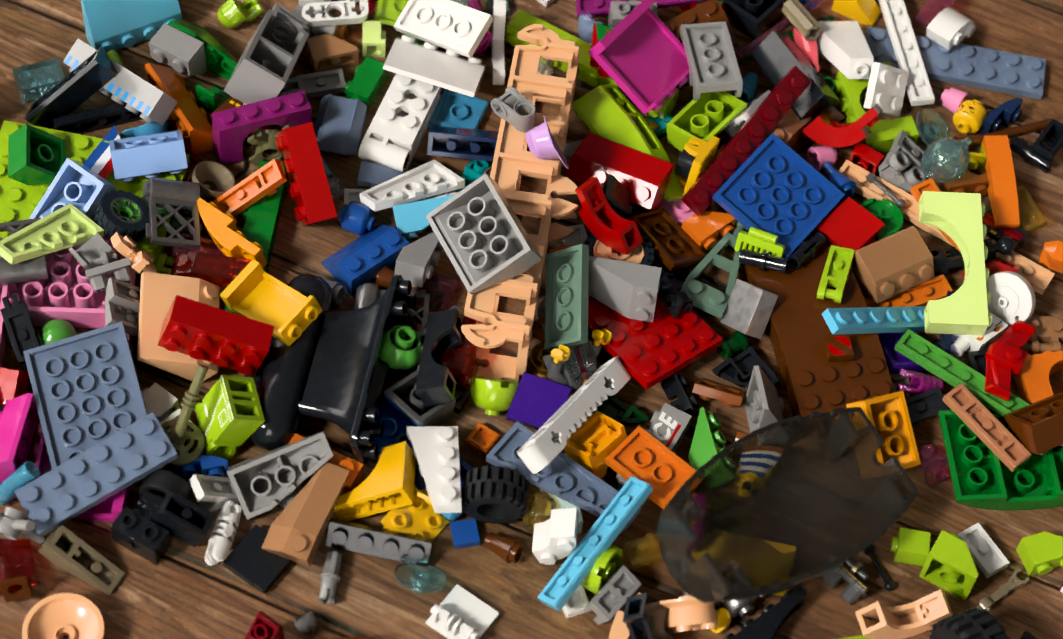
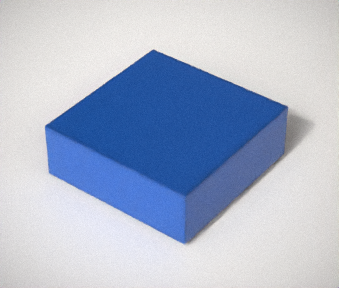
[450,518,480,549]

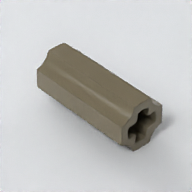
[781,0,822,41]

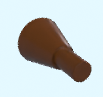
[376,266,421,292]

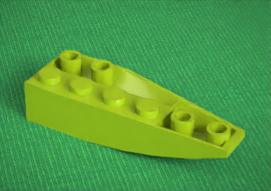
[571,85,683,201]

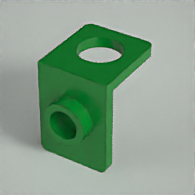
[195,84,231,114]

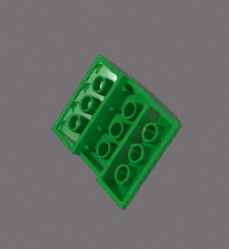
[938,408,1063,511]

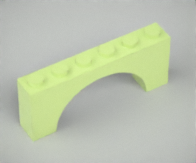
[918,191,992,336]

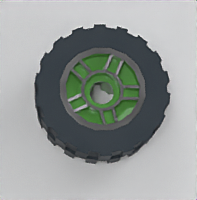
[94,190,150,243]

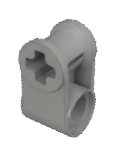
[490,87,536,132]

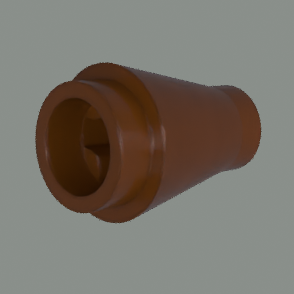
[484,532,524,563]

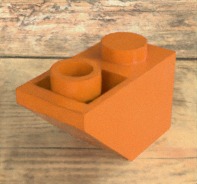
[681,211,736,251]

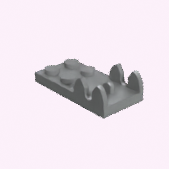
[680,21,743,101]

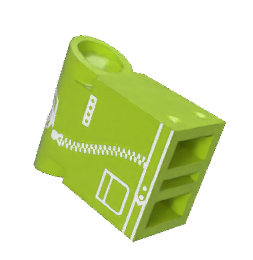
[195,375,265,461]

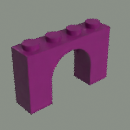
[212,90,312,165]

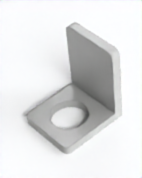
[69,233,113,270]

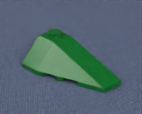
[168,20,238,81]

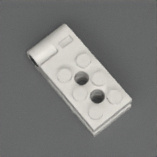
[358,73,441,173]

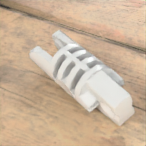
[204,500,242,566]

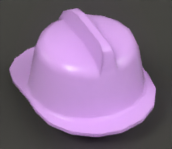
[525,116,569,169]

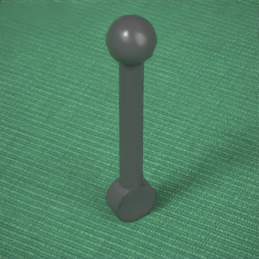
[866,173,905,208]

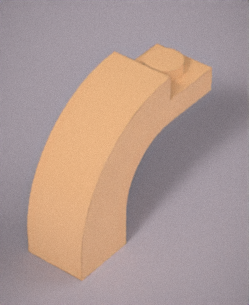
[855,589,953,639]

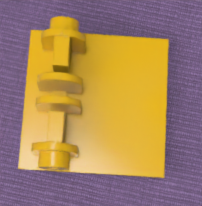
[380,486,449,540]

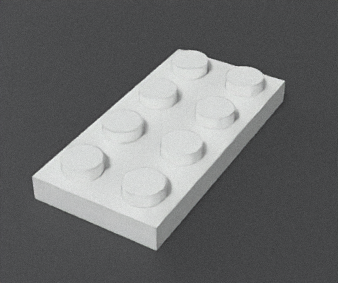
[394,0,494,58]

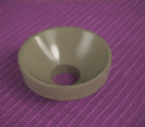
[192,161,235,199]

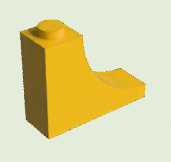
[334,441,416,521]

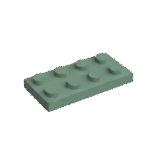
[545,244,589,351]

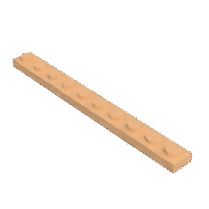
[839,160,1055,295]

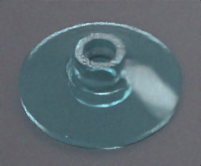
[916,108,950,152]
[394,563,447,593]

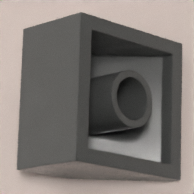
[384,370,456,426]

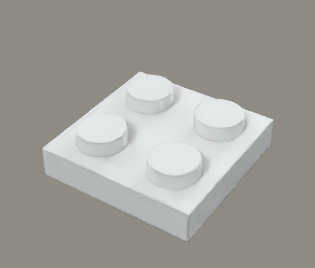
[864,62,909,117]

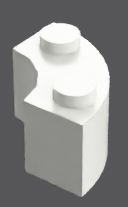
[926,7,976,50]
[532,508,579,565]

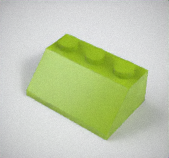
[666,91,747,151]

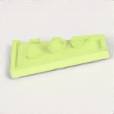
[0,203,105,265]

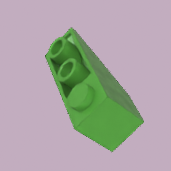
[688,407,732,487]

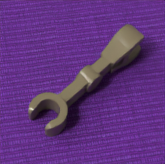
[976,568,1030,612]

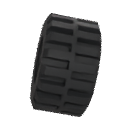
[462,466,529,524]

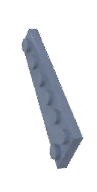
[486,421,641,530]

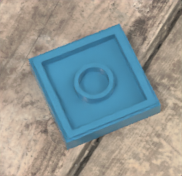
[428,89,489,130]

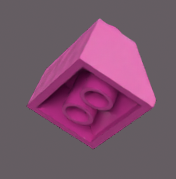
[0,393,39,483]

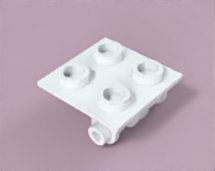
[425,584,499,639]

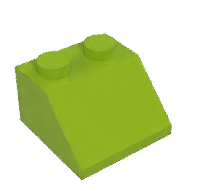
[919,530,979,601]

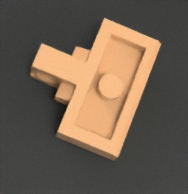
[110,232,157,274]

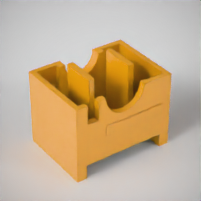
[564,410,627,479]

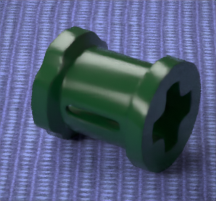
[717,331,749,360]

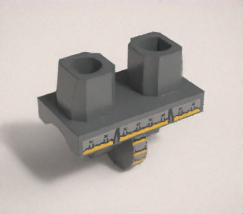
[822,558,870,605]

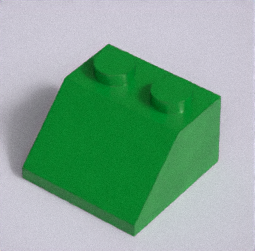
[8,124,66,185]

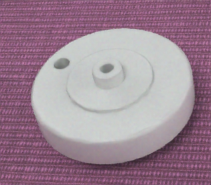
[986,271,1036,329]

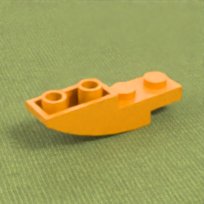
[197,198,267,268]

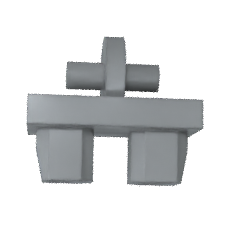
[85,249,131,293]

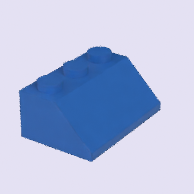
[322,224,409,297]

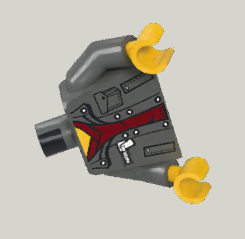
[542,328,612,394]

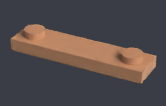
[942,383,1032,472]

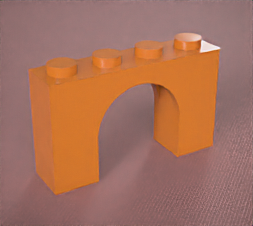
[1012,350,1063,404]

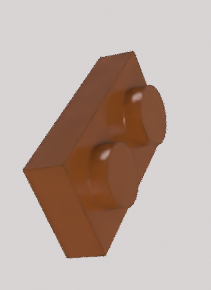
[692,377,745,408]

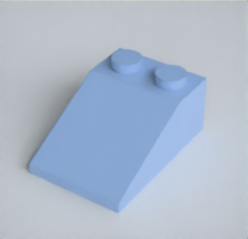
[29,158,117,220]

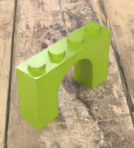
[834,61,919,154]

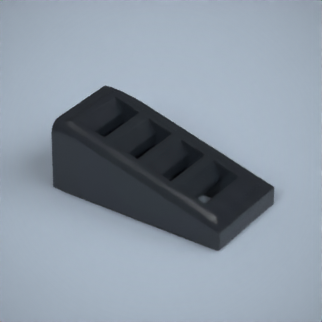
[1031,119,1063,160]

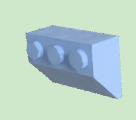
[109,130,188,182]

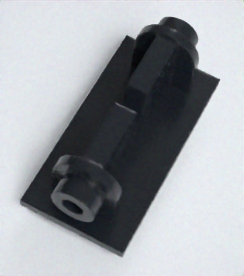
[658,267,693,319]
[661,373,700,418]

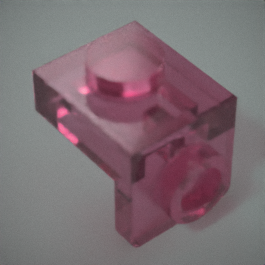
[917,444,950,486]

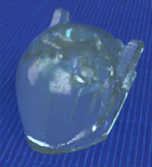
[920,137,972,183]

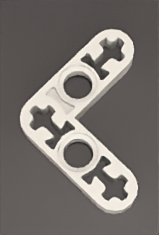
[302,0,369,27]
[491,0,506,85]

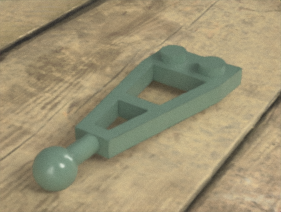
[679,220,749,319]

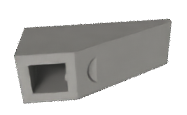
[394,232,445,287]

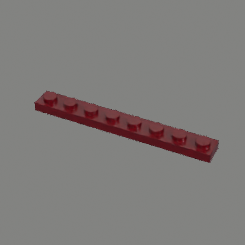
[681,65,812,216]

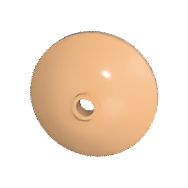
[22,593,105,639]

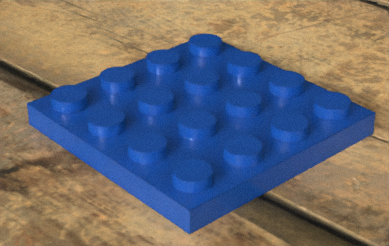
[712,133,845,258]

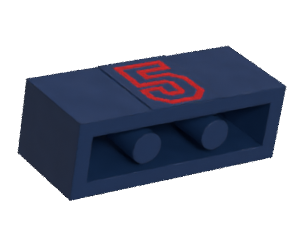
[427,125,498,161]

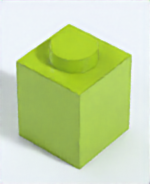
[890,527,931,566]

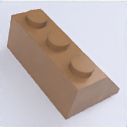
[855,226,935,303]

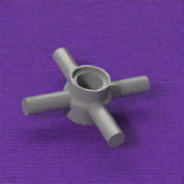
[0,507,46,544]

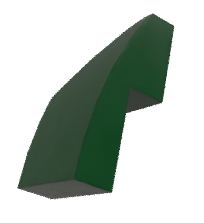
[594,395,649,426]

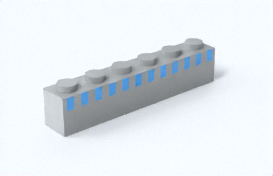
[63,39,178,126]

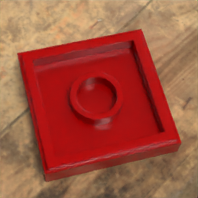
[817,197,885,257]

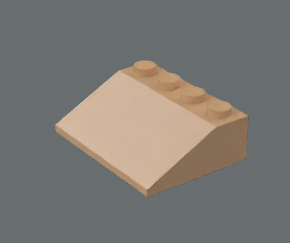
[137,272,220,381]

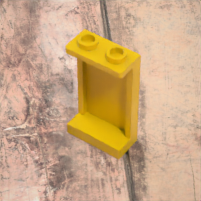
[220,259,323,347]

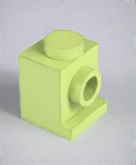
[362,20,386,57]

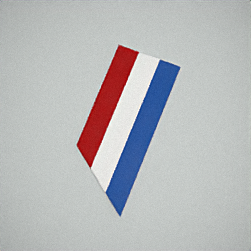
[83,125,120,179]

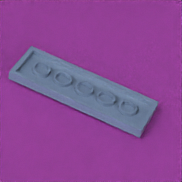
[14,412,179,537]

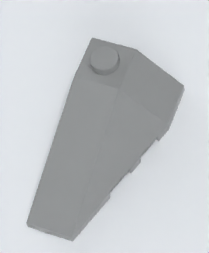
[227,431,333,519]

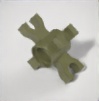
[247,124,293,165]

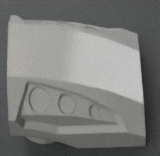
[878,130,935,195]

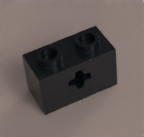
[110,506,171,565]

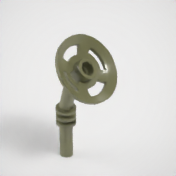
[161,364,208,466]

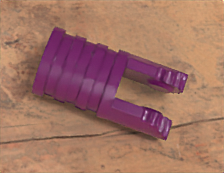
[896,369,943,394]

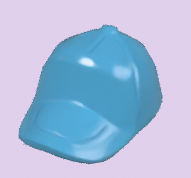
[119,119,169,139]

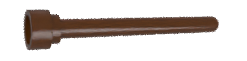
[952,118,1056,153]

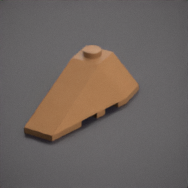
[261,462,350,567]

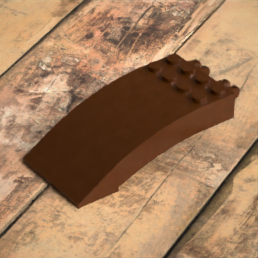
[743,240,895,438]

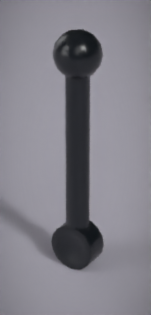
[864,544,894,591]

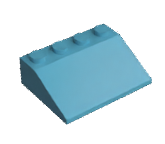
[81,0,182,54]

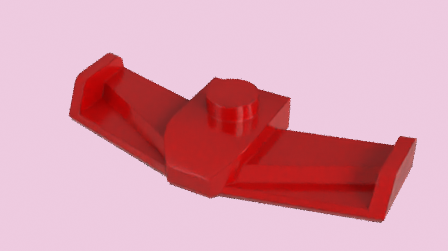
[985,320,1037,401]

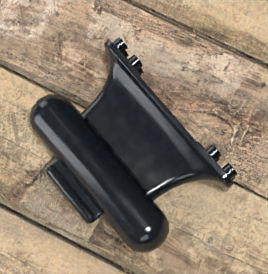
[245,273,417,463]

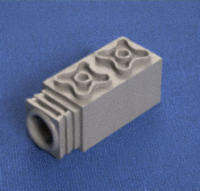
[224,3,310,104]

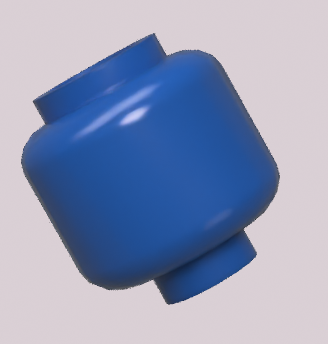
[338,201,376,236]

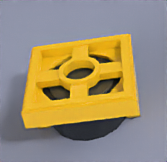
[674,135,720,196]

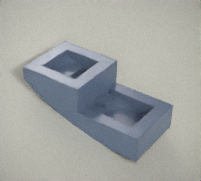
[357,161,403,188]

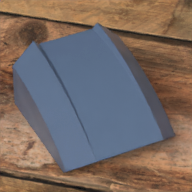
[314,94,367,155]

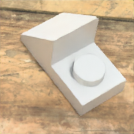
[189,474,239,512]

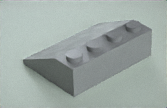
[425,173,542,294]

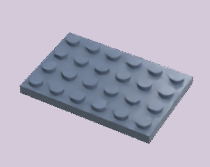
[23,321,148,469]

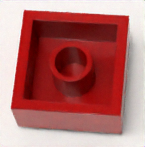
[849,142,884,176]

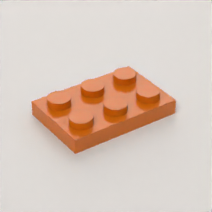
[605,426,698,510]

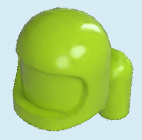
[217,0,264,29]

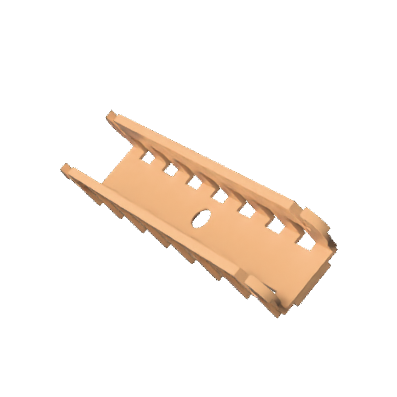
[458,24,580,385]

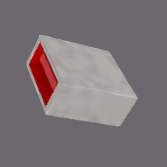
[720,279,778,339]

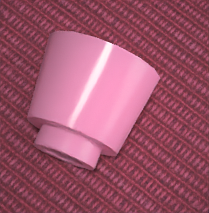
[940,88,970,114]
[807,146,838,172]

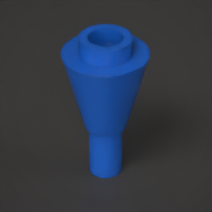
[823,162,857,199]

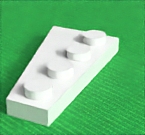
[360,160,465,211]
[406,426,462,513]

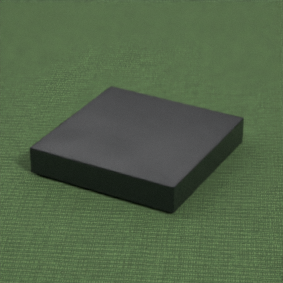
[223,525,293,594]

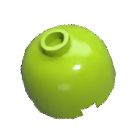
[470,376,519,416]
[581,544,624,594]

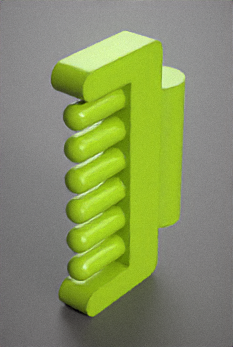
[734,226,785,258]

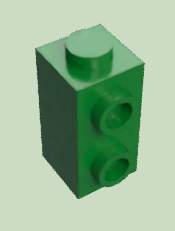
[344,57,388,112]

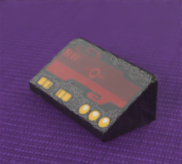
[982,210,1028,250]

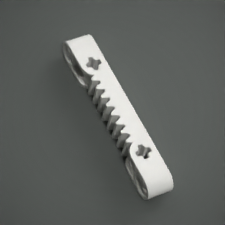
[517,357,632,474]

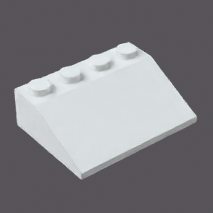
[383,35,486,97]

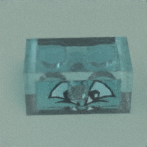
[12,58,65,105]

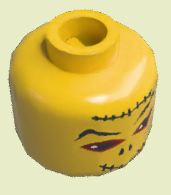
[953,100,987,134]

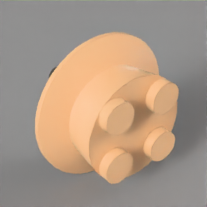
[660,561,726,633]

